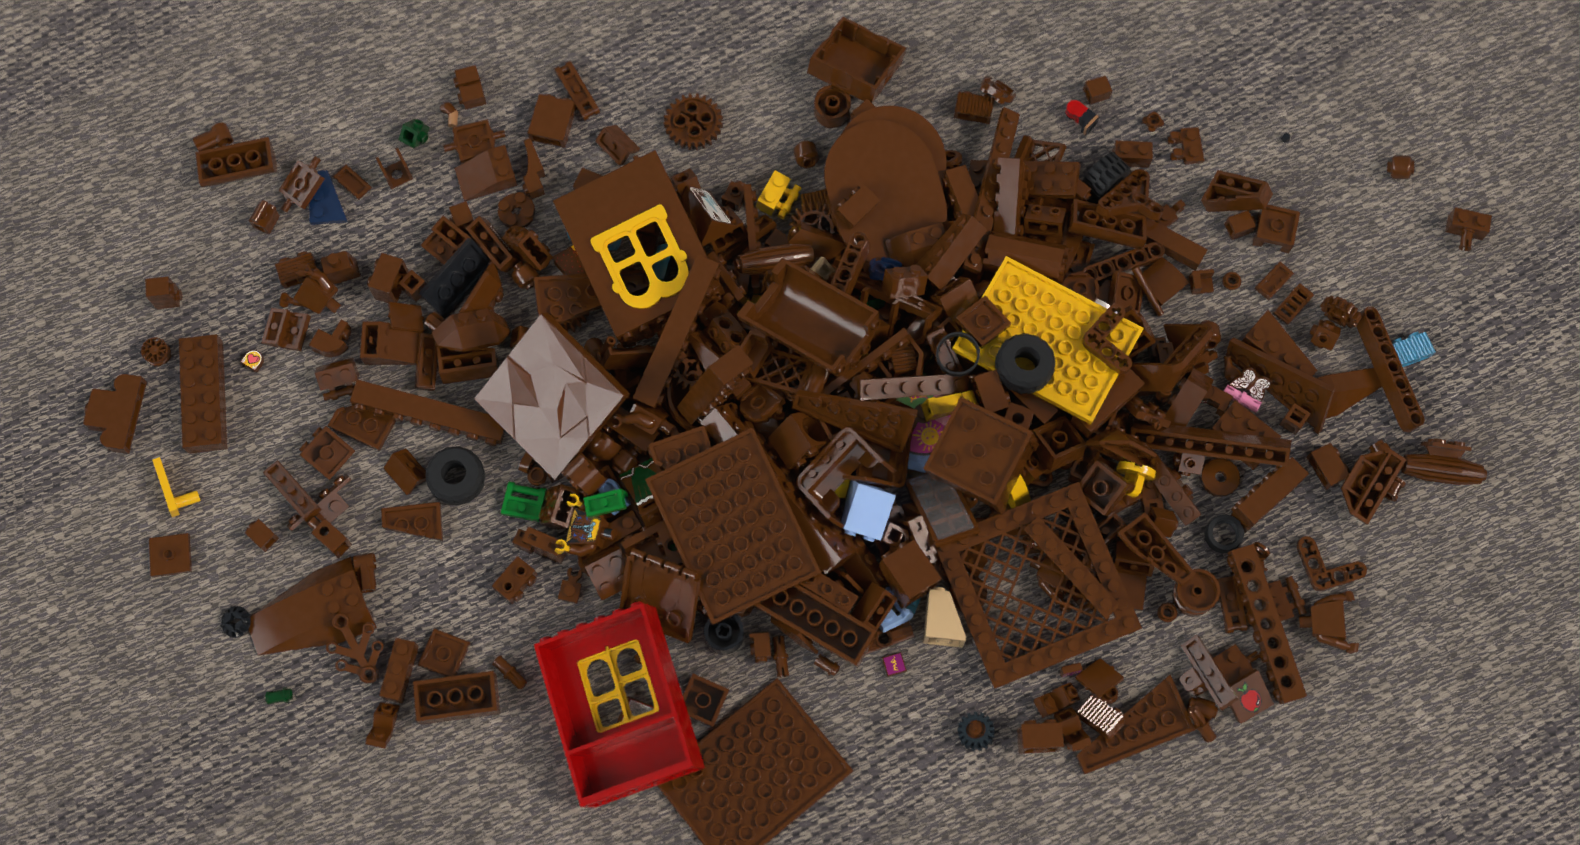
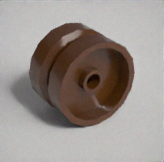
[1172,569,1221,617]

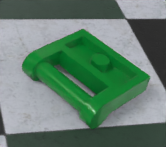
[501,481,547,522]

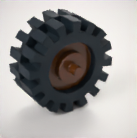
[958,712,995,752]

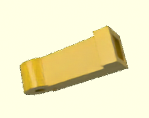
[921,390,978,422]

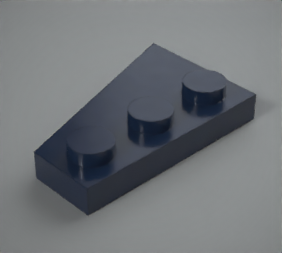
[309,170,348,225]

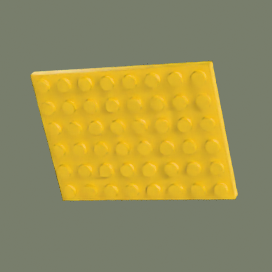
[952,256,1144,425]

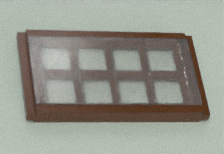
[905,472,980,547]

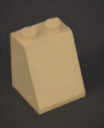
[923,587,966,648]

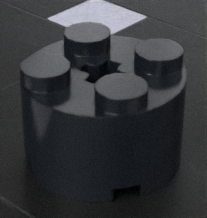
[704,615,744,655]

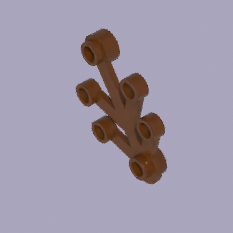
[326,613,384,684]

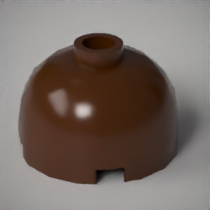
[586,429,624,461]

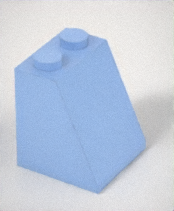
[841,481,896,542]

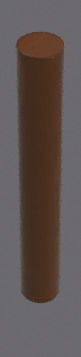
[1131,266,1164,317]

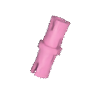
[1224,384,1262,413]

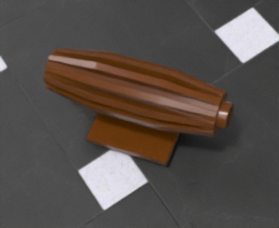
[734,244,814,293]
[1401,438,1487,485]

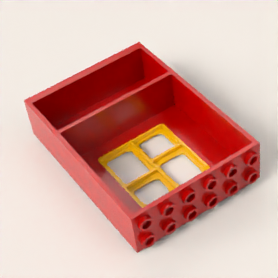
[534,601,705,808]

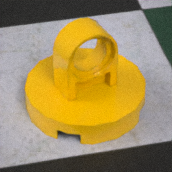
[1116,461,1156,498]

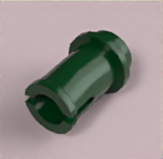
[265,687,293,705]

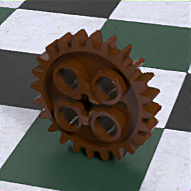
[664,93,723,151]

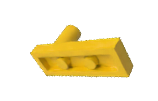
[152,457,201,517]

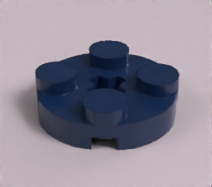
[868,257,906,281]

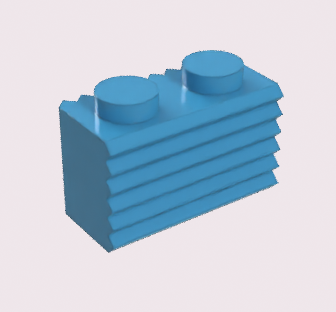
[1392,332,1436,367]

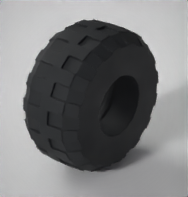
[995,333,1056,394]
[425,446,485,506]

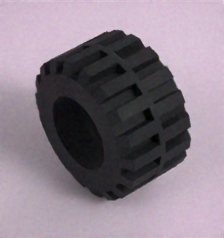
[1082,152,1130,202]

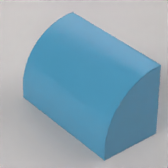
[648,244,673,283]

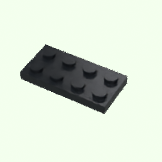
[419,238,491,319]

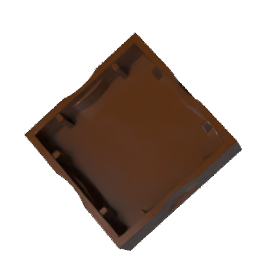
[807,17,906,103]

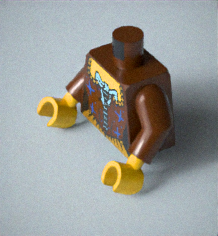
[555,494,616,556]

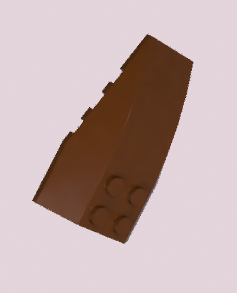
[249,557,377,656]

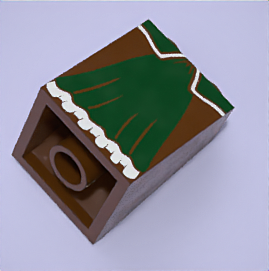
[619,458,662,526]

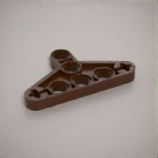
[1096,169,1164,220]

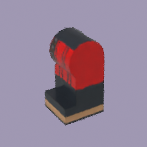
[1065,100,1099,136]

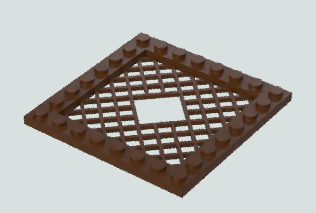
[935,482,1142,689]

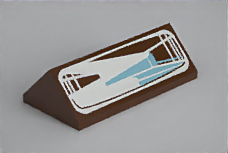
[680,185,736,246]

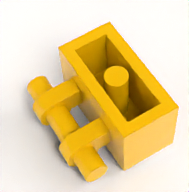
[755,170,801,219]

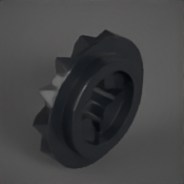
[220,606,251,638]

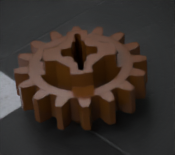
[1320,295,1362,328]
[672,349,705,391]

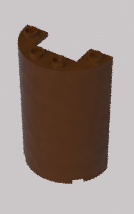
[737,257,881,376]

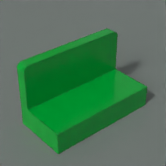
[584,488,628,518]

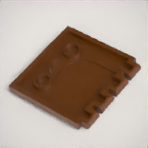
[619,548,701,643]

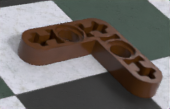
[1082,304,1132,375]
[1296,536,1367,592]

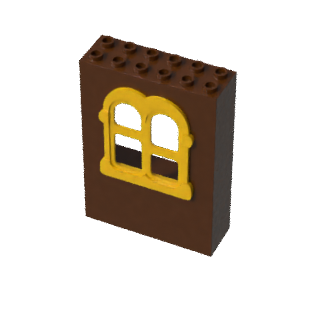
[553,150,726,348]

